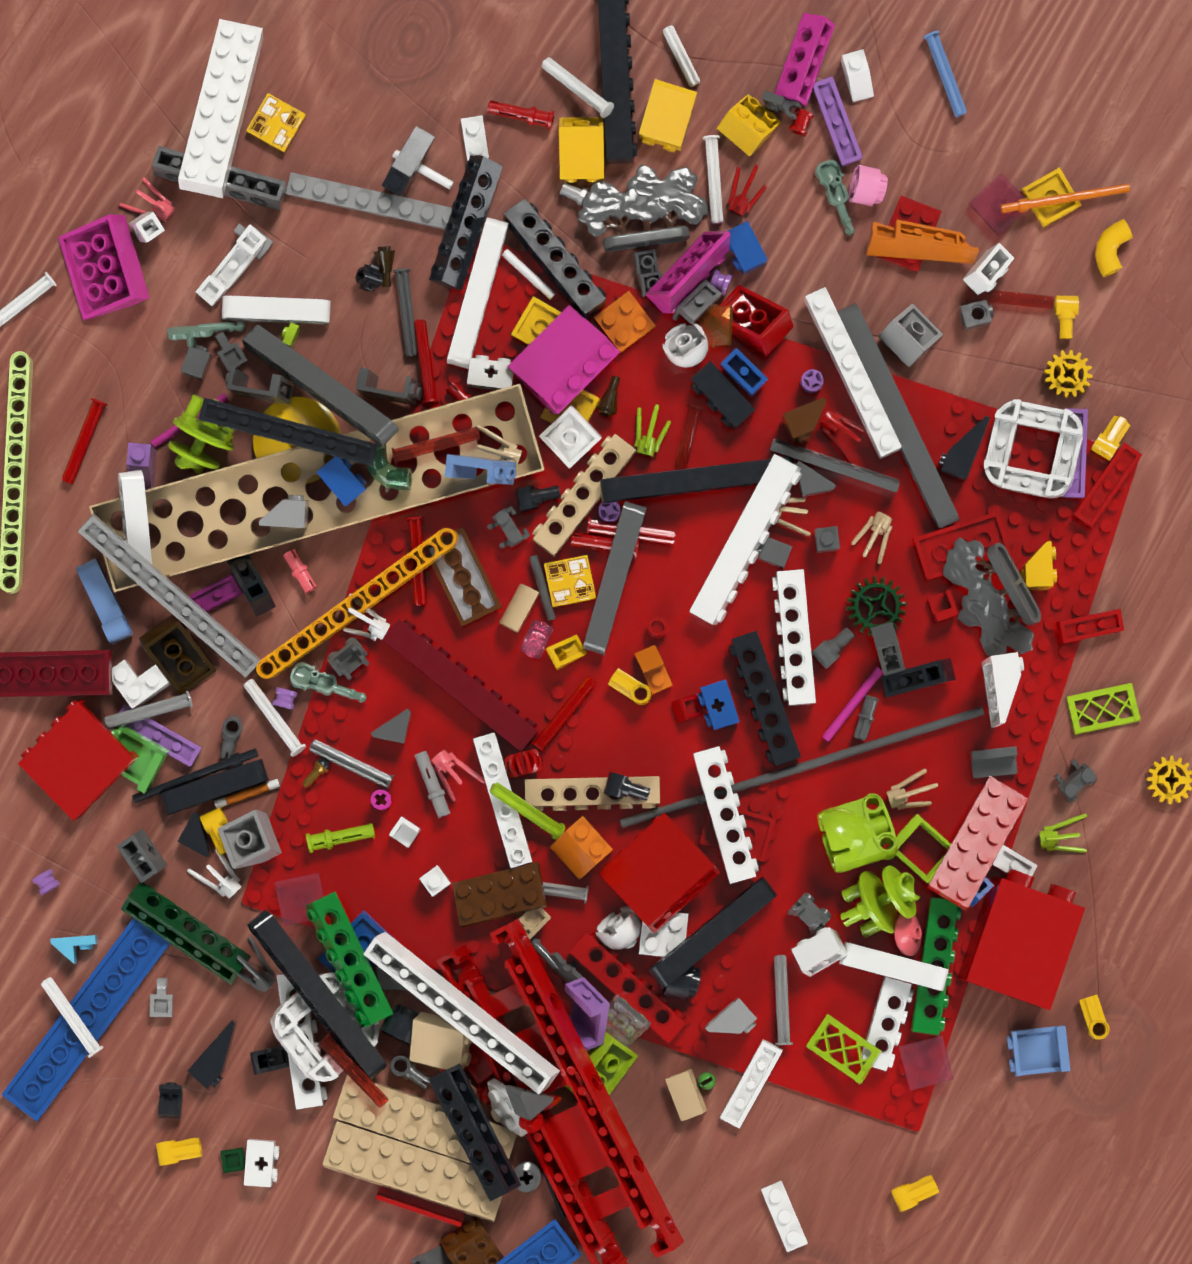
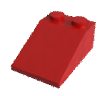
[711,285,794,356]

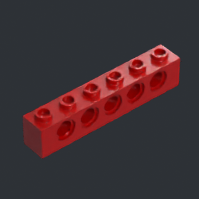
[569,932,686,1044]

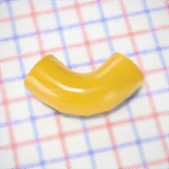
[1095,219,1133,278]

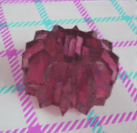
[521,620,553,659]

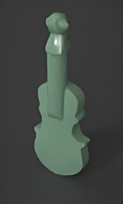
[815,160,855,236]
[166,321,245,347]
[290,662,367,703]

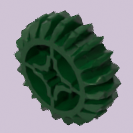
[846,576,907,636]

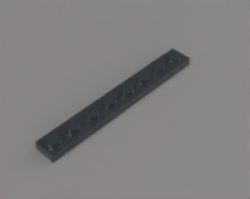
[199,398,378,467]

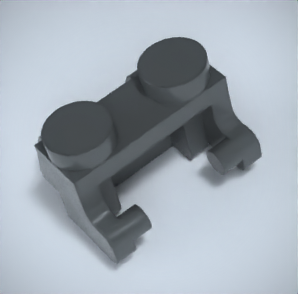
[487,506,531,549]
[327,638,370,680]
[1054,759,1098,803]
[787,893,831,936]

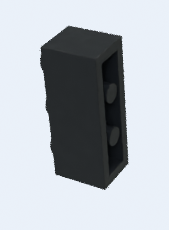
[690,361,755,430]

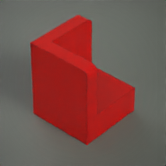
[928,589,959,623]

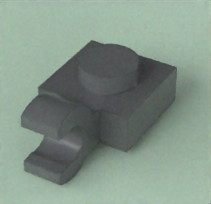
[761,91,802,119]
[215,332,248,372]

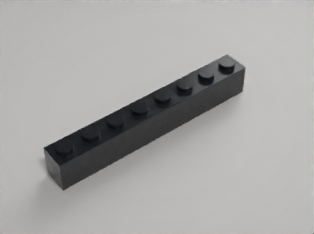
[598,0,637,164]

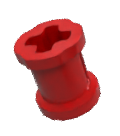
[788,108,814,137]

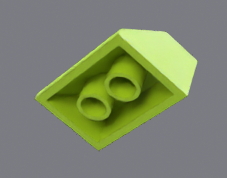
[565,1031,638,1096]

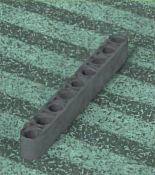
[241,325,399,447]

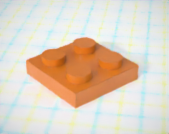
[594,291,656,354]

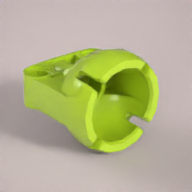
[817,793,897,873]

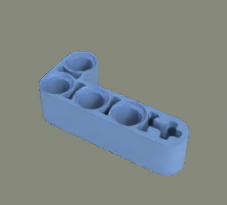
[76,558,133,645]

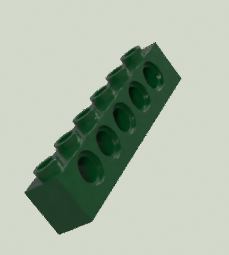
[121,882,251,985]

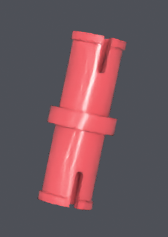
[283,549,318,594]

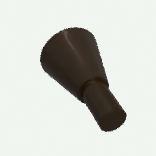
[374,246,395,287]
[596,376,620,417]

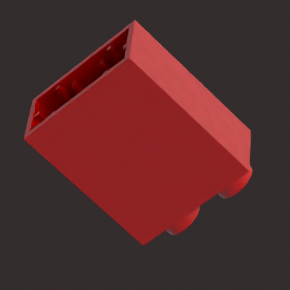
[958,869,1085,1010]

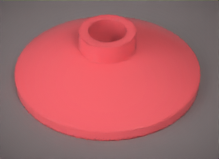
[894,914,922,956]

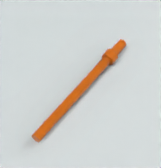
[1000,184,1130,213]

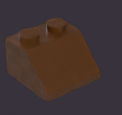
[781,397,826,445]

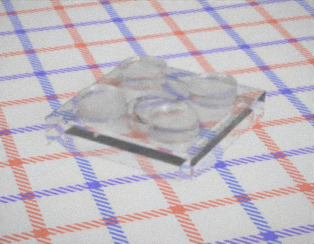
[606,994,651,1048]

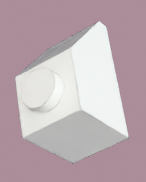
[841,49,874,102]

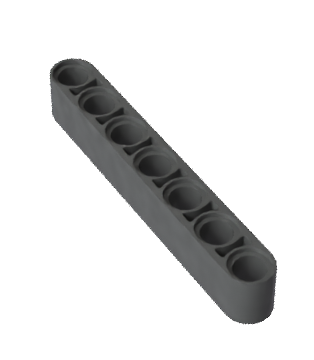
[583,501,647,655]

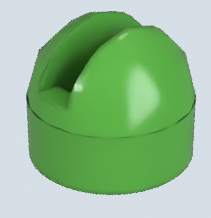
[698,1072,716,1090]

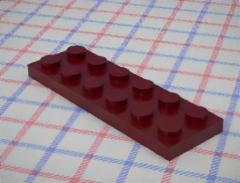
[0,650,112,697]

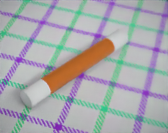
[214,779,280,808]

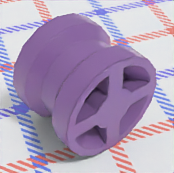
[710,270,732,296]
[800,369,824,394]
[598,502,621,523]
[272,687,298,710]
[32,869,60,895]

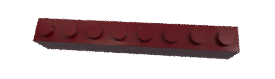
[382,619,538,752]

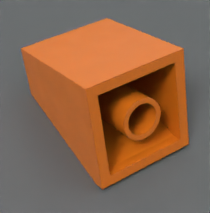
[550,816,613,880]

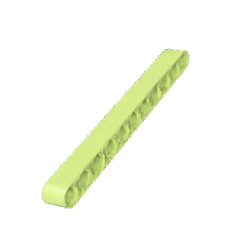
[0,351,33,594]

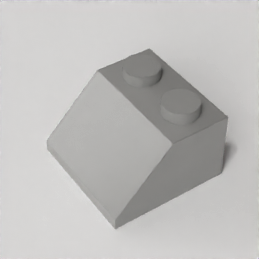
[878,303,943,367]
[259,495,309,528]
[218,809,282,869]
[704,997,757,1034]

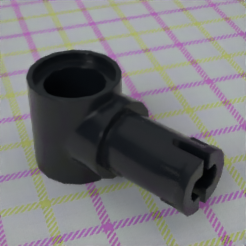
[515,485,561,512]
[604,772,650,801]

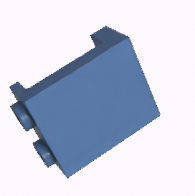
[444,454,516,485]
[1006,1025,1071,1076]

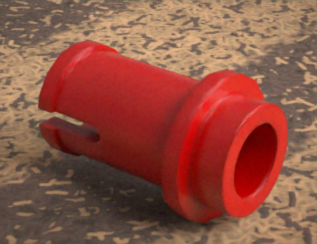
[446,381,473,401]

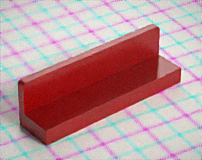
[375,1186,465,1227]

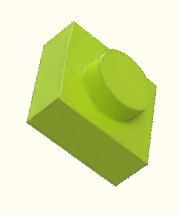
[281,323,301,348]

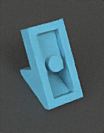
[50,935,99,964]

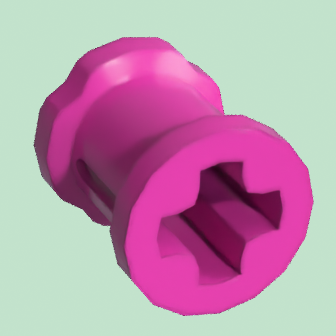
[371,790,392,810]

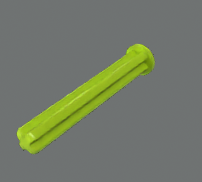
[489,782,565,840]

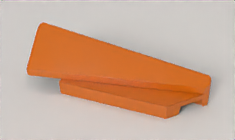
[867,220,979,264]

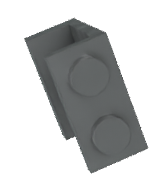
[226,367,294,405]
[355,367,422,406]

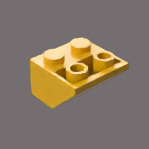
[716,94,781,156]
[1021,541,1057,590]

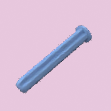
[923,30,967,117]

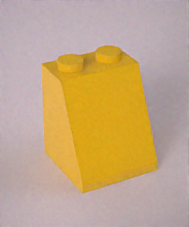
[639,79,697,152]
[559,117,604,183]

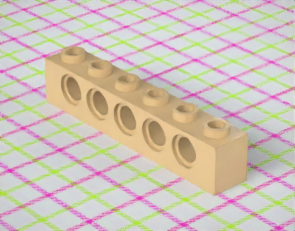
[532,434,636,557]
[525,776,660,811]

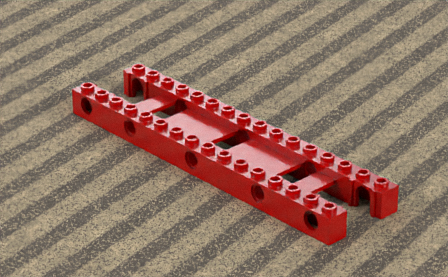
[436,918,684,1264]

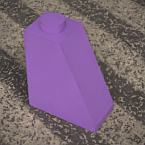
[126,443,157,490]

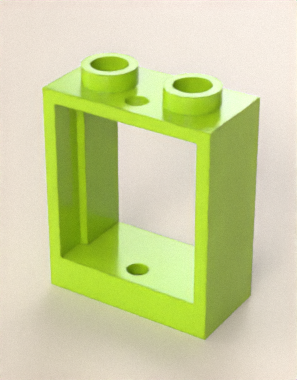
[886,814,951,884]

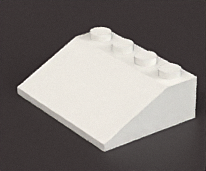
[982,652,1024,728]

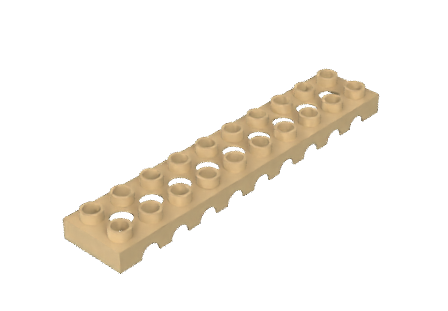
[89,384,545,592]

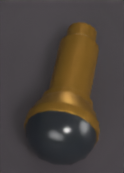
[302,758,330,788]

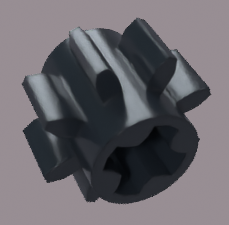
[355,264,383,292]

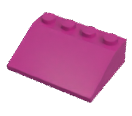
[58,214,150,320]
[645,231,731,313]
[507,305,620,415]

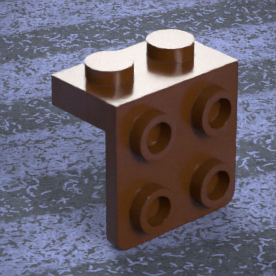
[440,1217,504,1264]

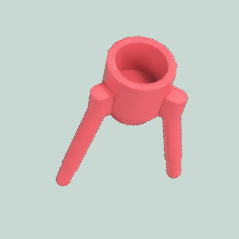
[119,178,175,222]
[431,750,485,802]

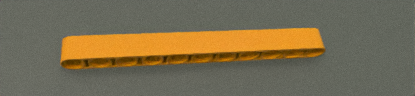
[256,528,459,678]

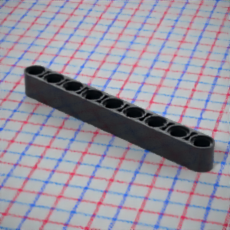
[599,457,795,503]
[247,910,387,1082]

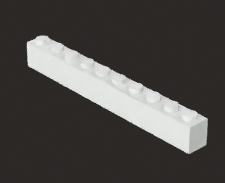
[364,932,560,1094]

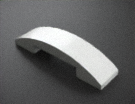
[196,224,267,306]

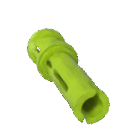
[306,823,375,853]

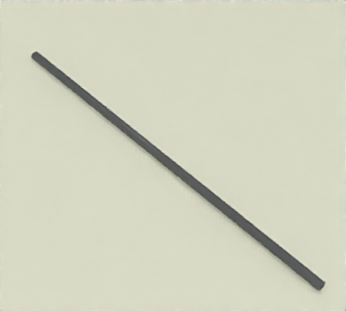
[620,706,984,828]

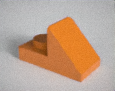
[635,645,673,695]

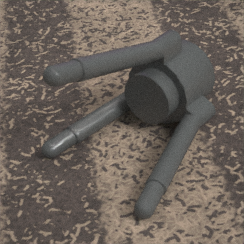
[237,937,276,993]

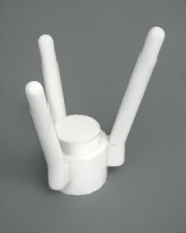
[343,594,390,641]
[187,849,242,899]

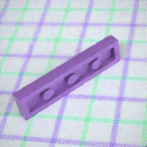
[813,76,863,167]
[1061,408,1088,499]
[119,704,202,767]

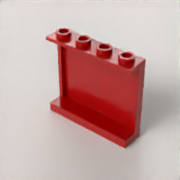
[17,699,140,821]
[598,813,721,934]

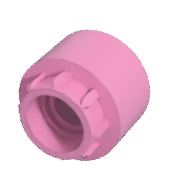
[848,165,888,206]

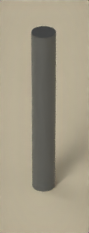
[529,555,556,621]

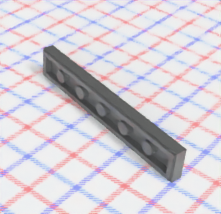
[770,438,900,492]

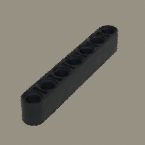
[648,877,777,989]

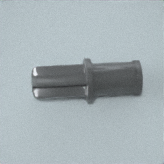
[854,695,879,740]

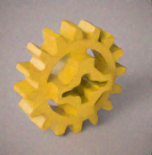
[1044,350,1093,399]
[1145,756,1192,804]

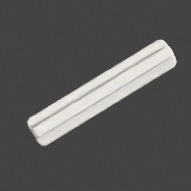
[663,25,700,87]

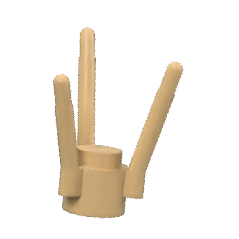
[476,425,522,467]
[776,498,811,536]
[851,512,893,565]
[887,769,938,810]

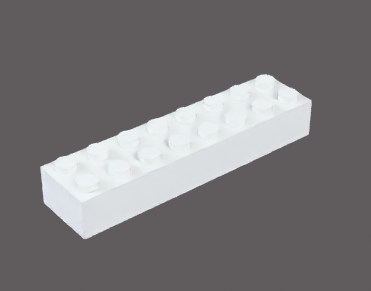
[178,19,263,198]

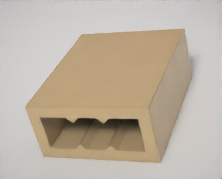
[410,1012,472,1070]

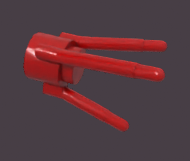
[727,165,767,217]
[820,410,866,464]

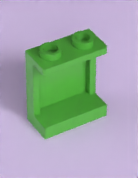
[111,725,170,793]

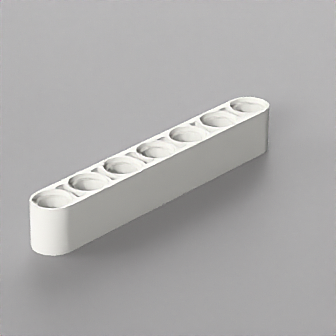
[447,217,509,369]

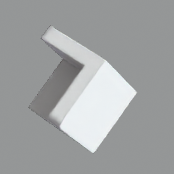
[389,816,421,848]

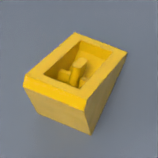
[546,634,587,670]

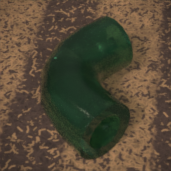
[367,443,412,490]

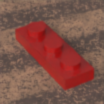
[1056,609,1124,644]

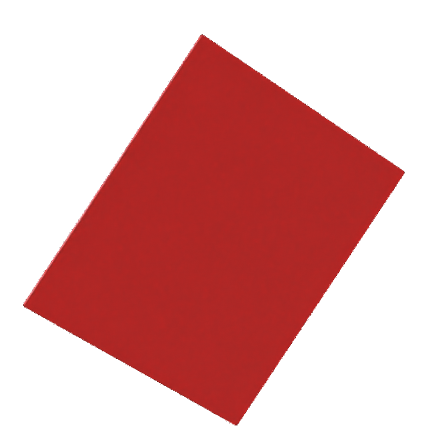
[242,237,1139,1131]

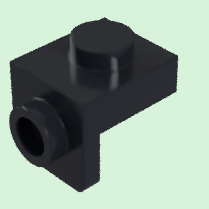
[158,1082,183,1119]

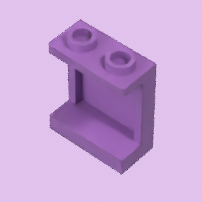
[564,977,610,1051]

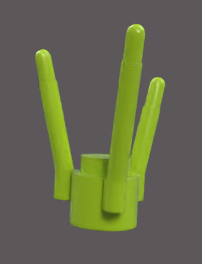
[634,404,671,457]
[1039,813,1087,853]

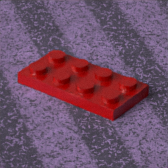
[913,512,1012,581]

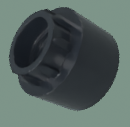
[662,965,701,1000]
[379,1004,419,1046]

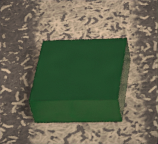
[220,1147,245,1173]

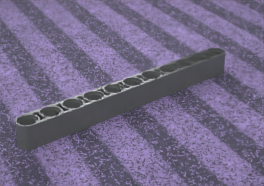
[837,303,959,530]

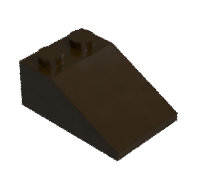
[139,614,217,695]

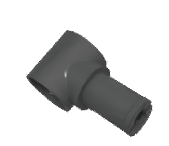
[811,627,855,669]
[219,714,243,759]
[390,1055,430,1091]

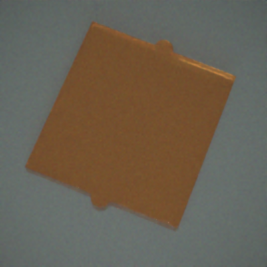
[699,305,733,348]

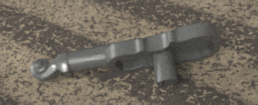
[530,936,583,986]

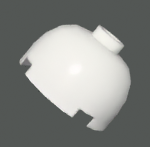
[663,323,708,368]
[596,906,641,949]

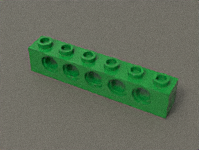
[305,892,393,1028]
[911,897,962,1035]

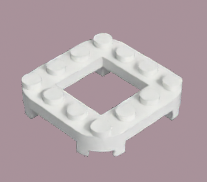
[984,399,1084,498]
[270,973,380,1082]

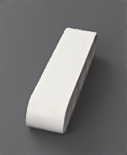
[222,296,331,324]
[118,470,152,579]
[839,942,949,991]

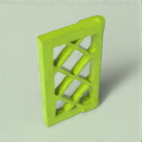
[1066,683,1141,735]
[806,1014,882,1084]

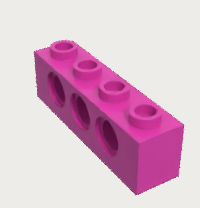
[774,13,835,106]

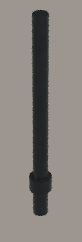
[132,748,259,803]

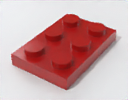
[876,195,942,273]
[699,808,776,862]

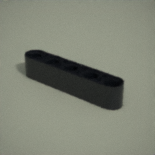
[159,759,269,816]

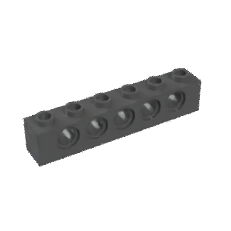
[152,146,286,211]

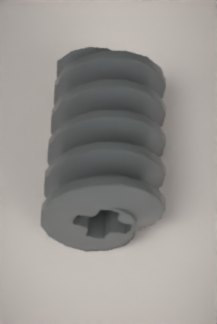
[514,1161,541,1192]

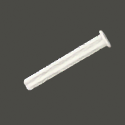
[542,57,614,118]
[702,135,723,224]
[0,272,57,327]
[244,679,306,757]
[41,977,104,1058]

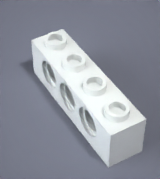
[862,976,914,1071]

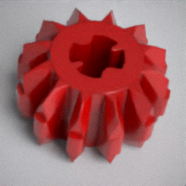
[504,749,542,778]

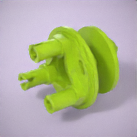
[168,394,235,475]
[841,866,920,938]

